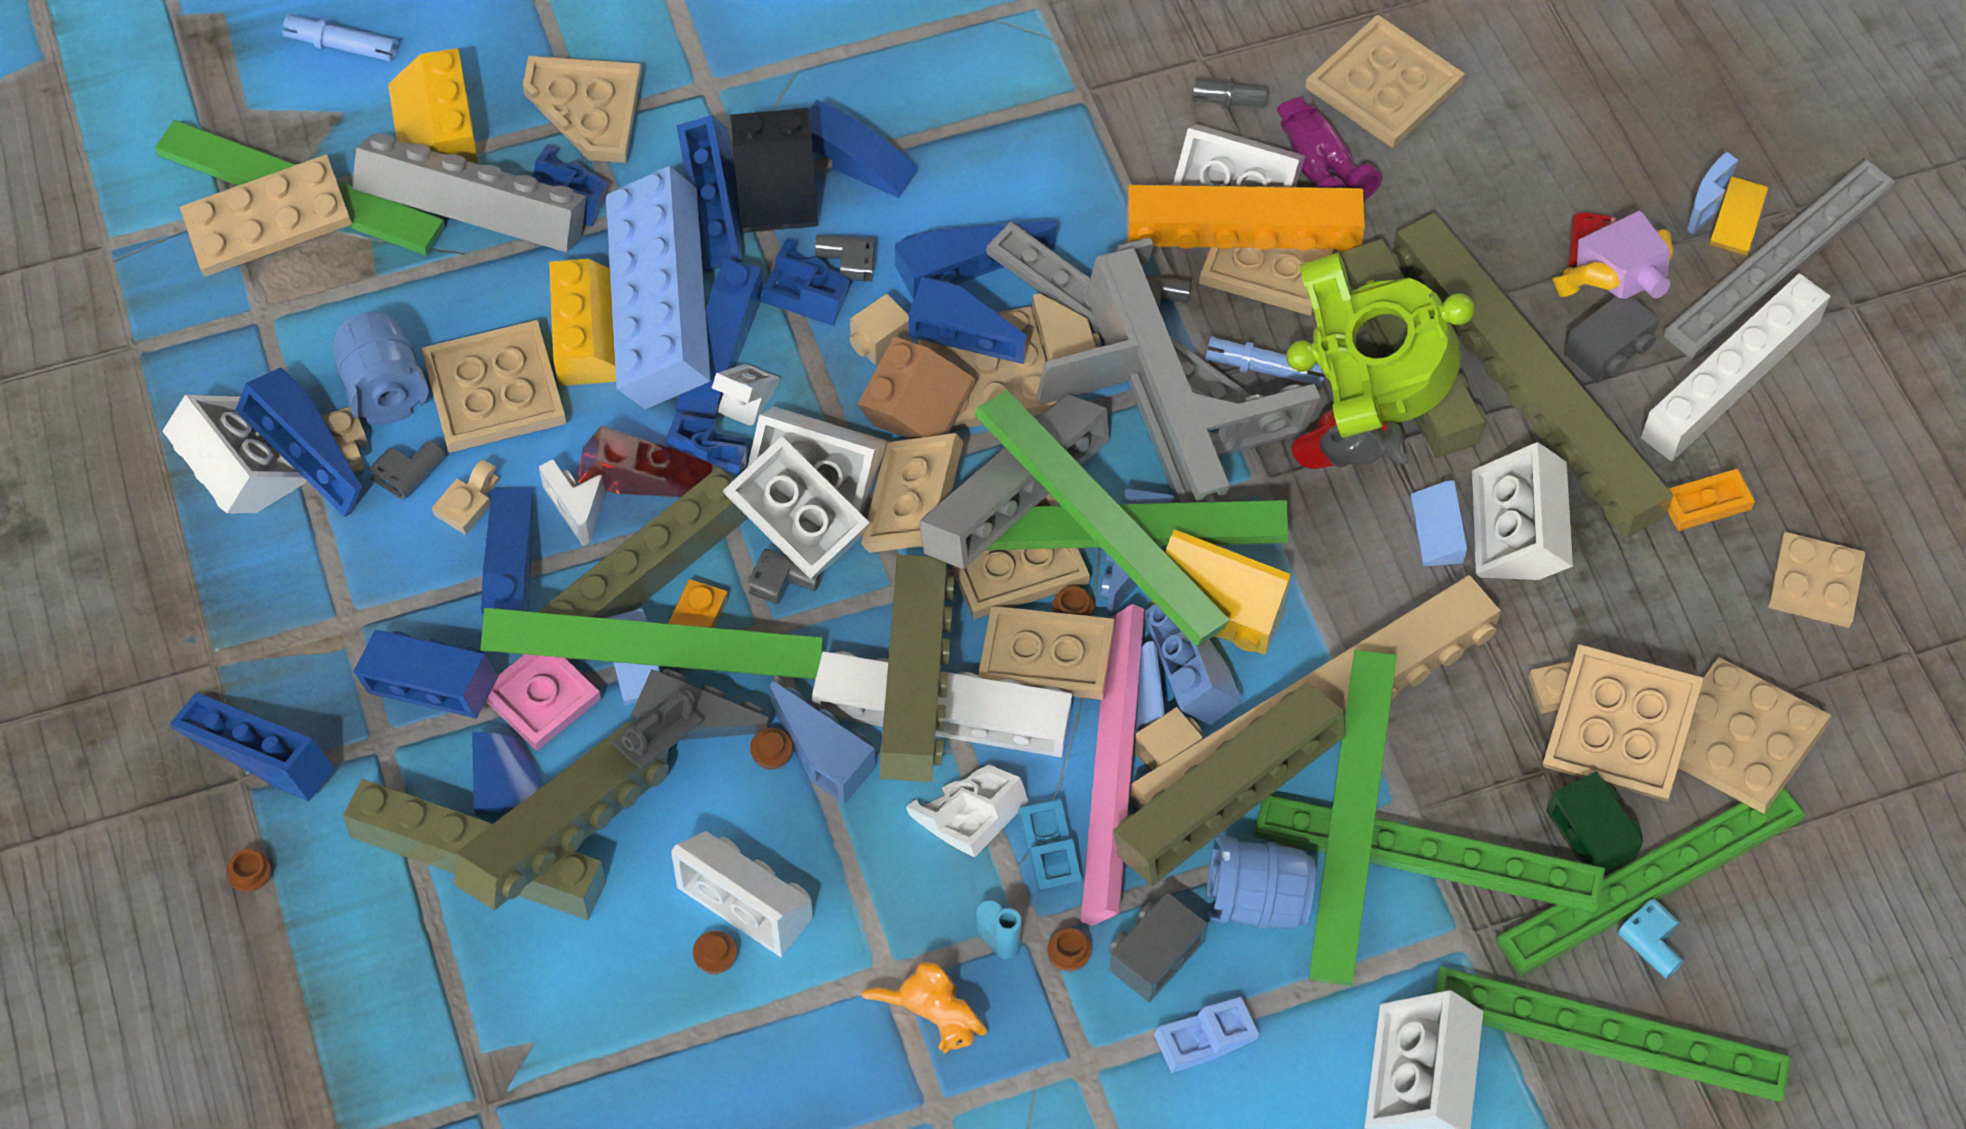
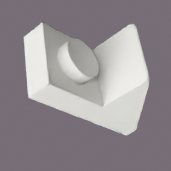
[712,363,781,426]
[539,459,605,546]

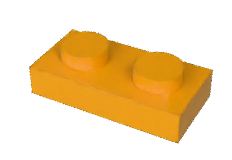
[1667,469,1755,531]
[668,579,728,628]

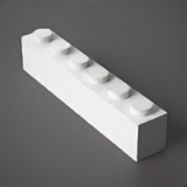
[1641,273,1831,462]
[812,651,1072,757]

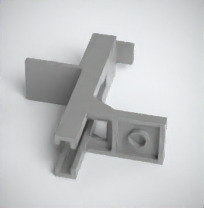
[1036,238,1320,503]

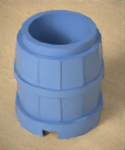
[332,311,429,425]
[1205,836,1316,929]

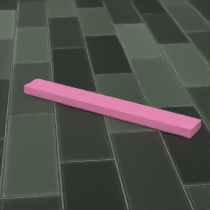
[1080,604,1145,926]

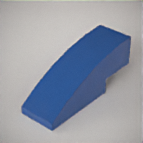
[808,99,917,198]

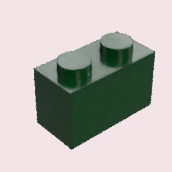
[1546,771,1644,875]

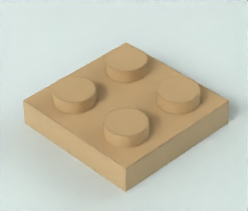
[1767,532,1865,628]

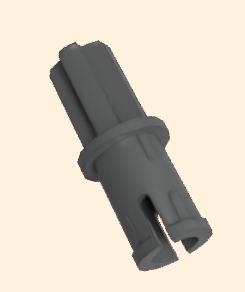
[1193,77,1269,109]

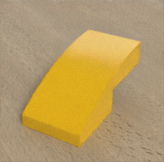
[1709,176,1768,256]

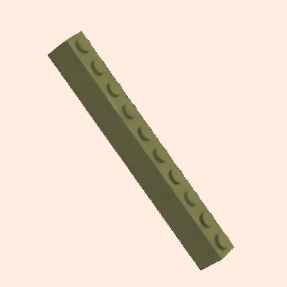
[1393,212,1673,538]

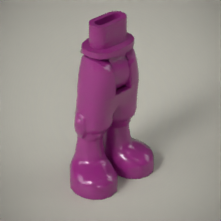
[1277,97,1382,202]

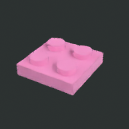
[486,655,601,751]

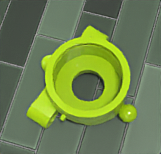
[1286,252,1475,439]

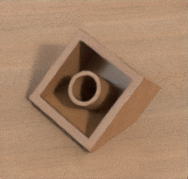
[857,336,976,439]

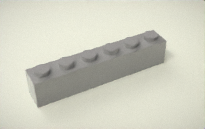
[353,133,586,252]
[920,394,1109,569]

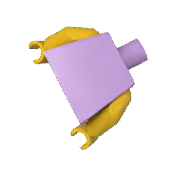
[1552,211,1673,299]

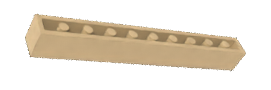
[1130,575,1501,811]

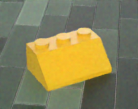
[388,48,479,164]
[549,259,616,386]
[1151,529,1291,655]

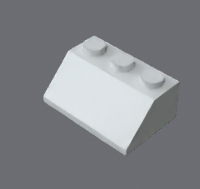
[1172,124,1305,187]
[163,395,307,514]
[747,406,887,514]
[723,436,870,579]
[1472,442,1573,580]
[671,831,813,958]
[1365,990,1483,1129]

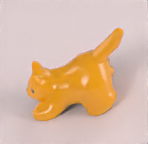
[861,962,988,1054]

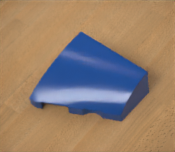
[531,144,608,227]
[760,238,850,326]
[667,414,754,474]
[472,732,545,817]

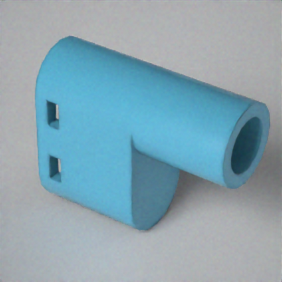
[1617,898,1684,979]
[976,900,1021,959]

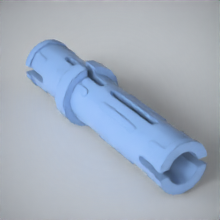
[282,14,398,63]
[1205,336,1324,388]

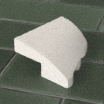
[906,765,1029,857]

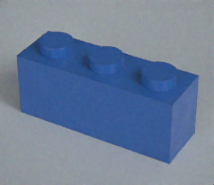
[353,630,498,719]

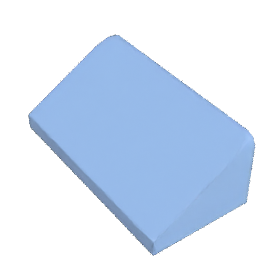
[1410,480,1467,566]
[1134,641,1165,737]

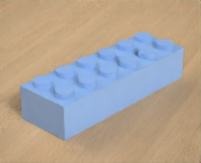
[606,166,710,409]

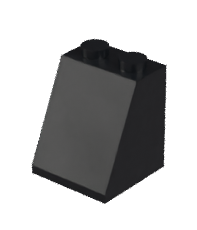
[730,108,818,233]

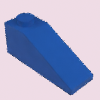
[909,277,1027,364]

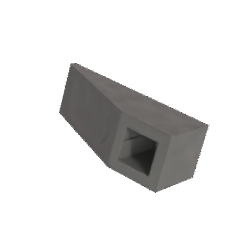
[631,669,770,740]

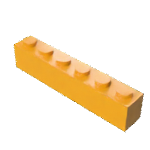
[1127,185,1365,251]

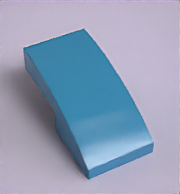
[1018,799,1082,891]

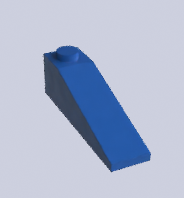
[676,115,743,272]
[895,221,1056,299]
[676,259,763,419]
[235,367,362,517]
[481,488,533,616]
[170,692,335,802]

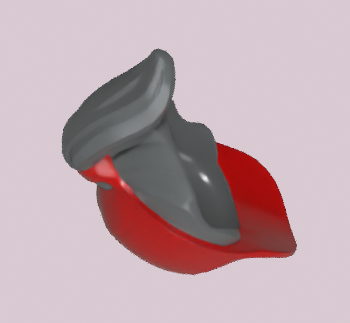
[1291,410,1409,469]

